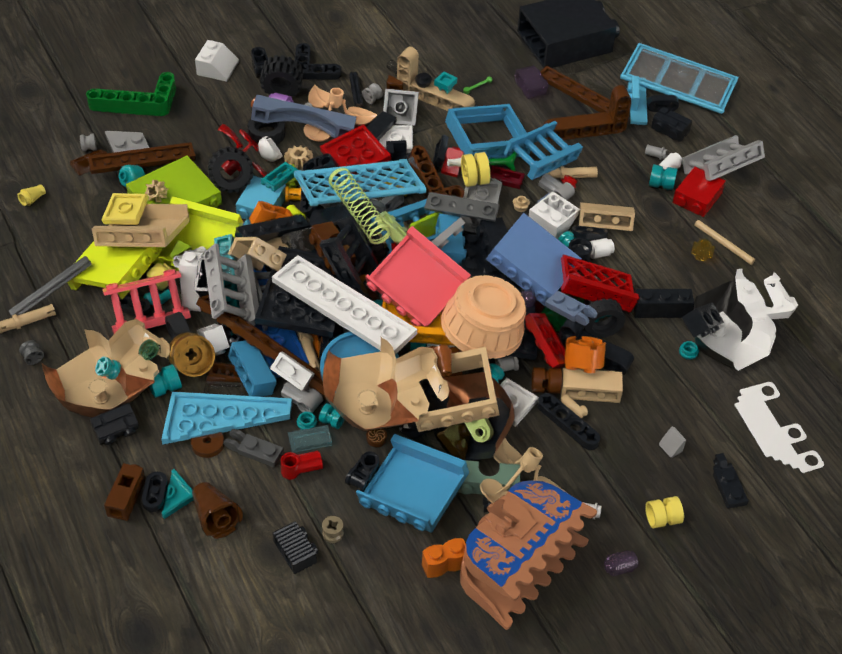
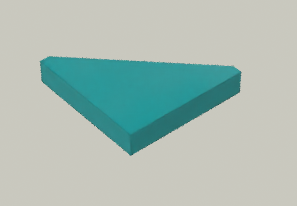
[162,469,194,519]

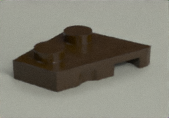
[437,423,471,460]

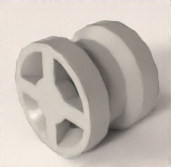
[362,83,383,104]
[80,133,97,152]

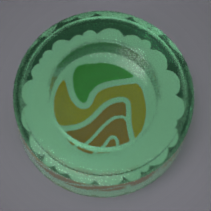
[139,339,159,360]

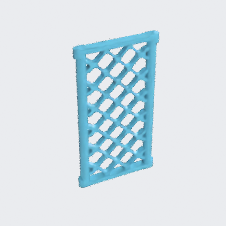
[294,159,426,207]

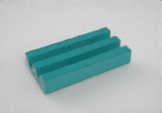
[261,162,298,192]

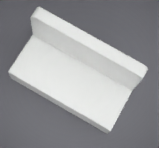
[270,352,314,391]

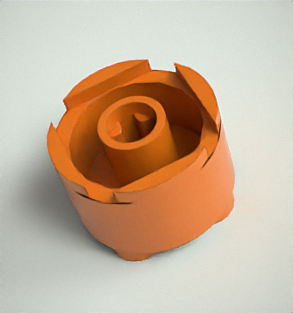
[564,336,606,373]

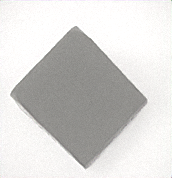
[659,426,686,458]

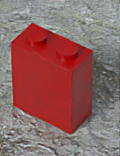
[672,166,726,217]

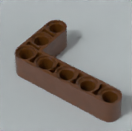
[543,85,631,141]

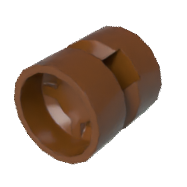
[532,367,562,394]

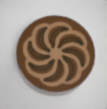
[366,428,387,447]

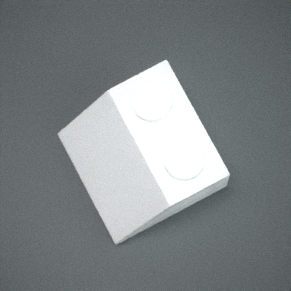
[195,40,239,82]

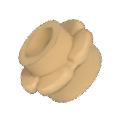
[513,196,530,212]

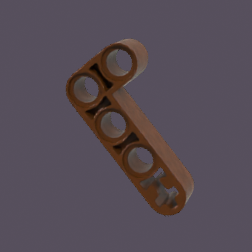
[408,145,464,199]

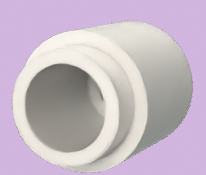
[590,238,615,259]

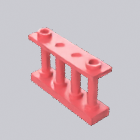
[102,269,191,334]

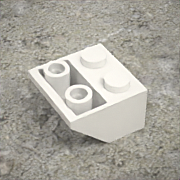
[529,192,580,239]

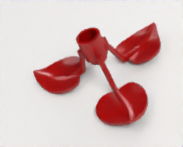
[218,124,272,181]

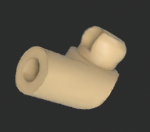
[561,394,588,418]

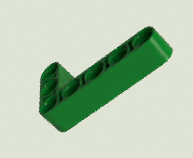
[86,72,176,116]

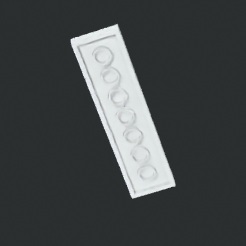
[272,255,417,355]

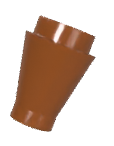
[433,345,452,377]

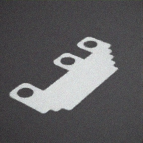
[734,382,824,473]

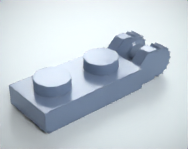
[545,291,597,326]

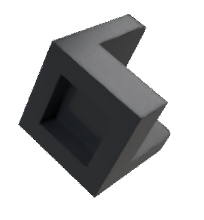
[386,140,407,161]

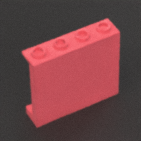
[366,226,471,327]

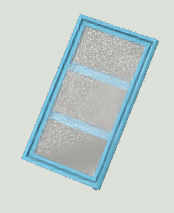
[620,43,739,114]

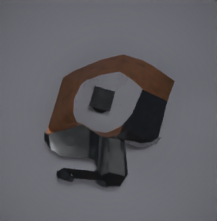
[399,372,515,460]

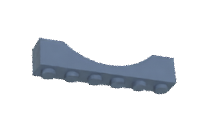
[251,95,356,139]

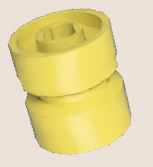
[646,496,684,529]

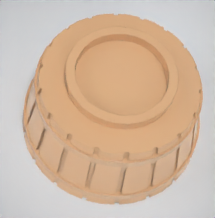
[441,275,526,359]

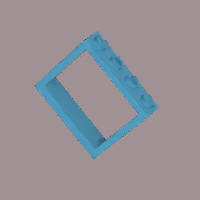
[445,104,531,158]

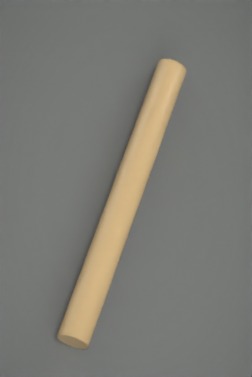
[694,220,755,265]

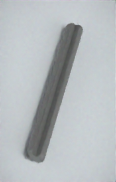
[9,256,92,316]

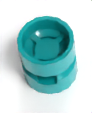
[649,164,677,191]
[149,364,182,398]

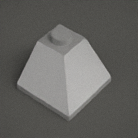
[383,89,419,126]

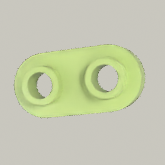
[465,418,493,442]

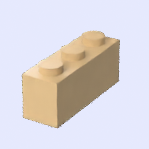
[578,202,635,231]
[561,368,623,403]

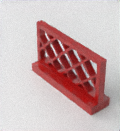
[561,254,639,312]

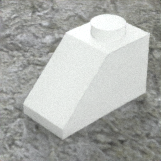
[197,324,230,356]

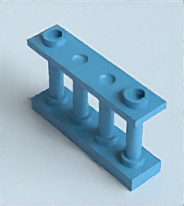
[504,121,583,180]
[370,199,436,256]

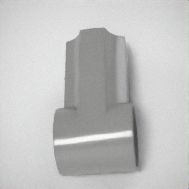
[539,173,575,200]
[281,381,323,413]

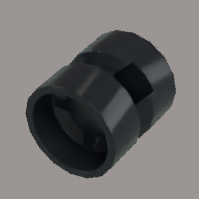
[568,238,592,272]

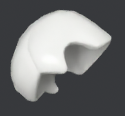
[258,136,283,162]

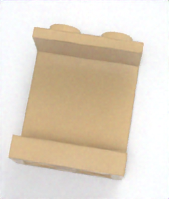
[228,237,287,272]

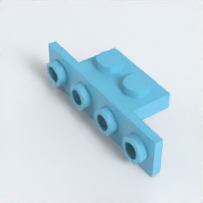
[627,76,648,125]

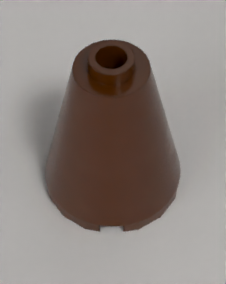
[192,482,243,539]

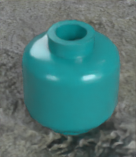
[118,165,145,187]

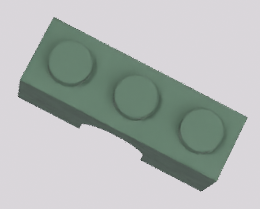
[457,460,520,496]

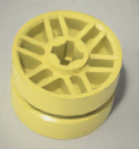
[461,152,490,187]

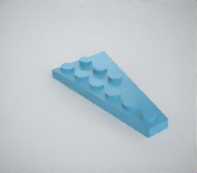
[161,392,292,445]

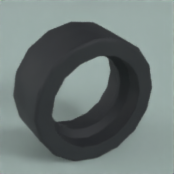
[165,312,191,340]

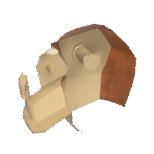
[41,319,170,418]
[323,337,449,431]

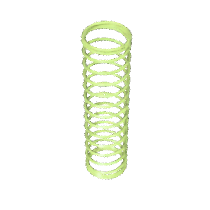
[328,168,391,244]

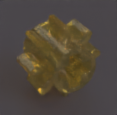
[691,239,715,261]

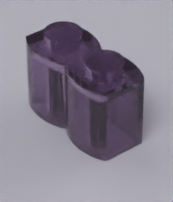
[515,65,548,99]

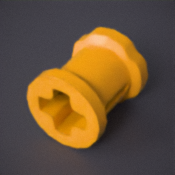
[285,186,301,202]

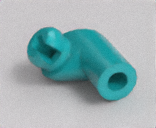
[143,289,171,305]

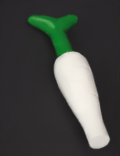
[447,152,517,171]

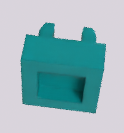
[434,71,457,94]

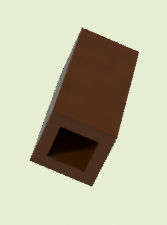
[104,463,146,521]

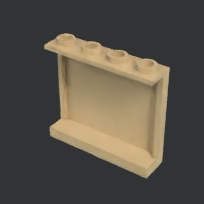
[92,204,190,247]

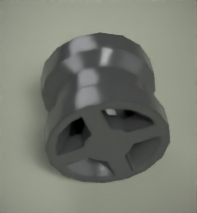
[19,340,44,365]

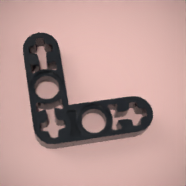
[295,43,342,80]

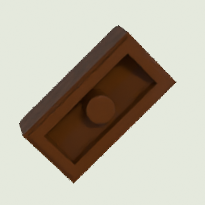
[69,149,106,175]

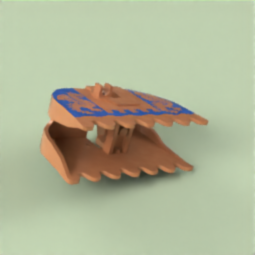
[460,481,597,630]

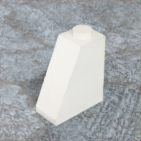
[179,251,203,312]

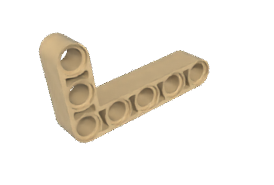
[397,46,475,111]

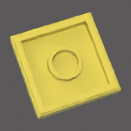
[102,193,149,225]

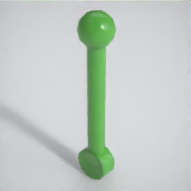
[463,77,493,94]

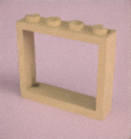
[416,347,500,432]

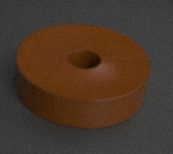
[191,432,224,458]

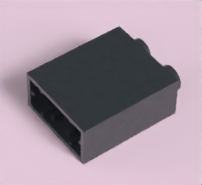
[517,0,620,68]

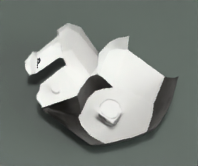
[694,269,798,371]

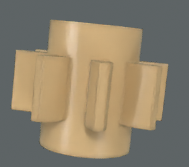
[145,180,169,202]

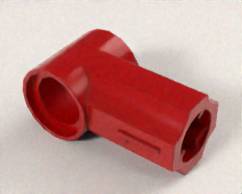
[281,451,323,480]

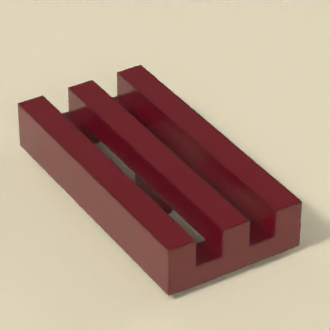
[490,165,525,189]

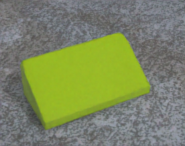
[408,212,443,238]
[170,240,192,258]

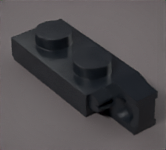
[713,453,749,509]

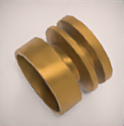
[168,332,215,377]

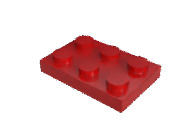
[525,313,566,368]

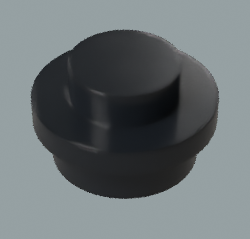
[415,73,432,88]

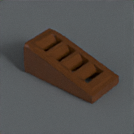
[205,362,243,385]

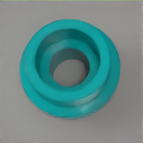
[679,341,699,359]
[297,411,317,431]

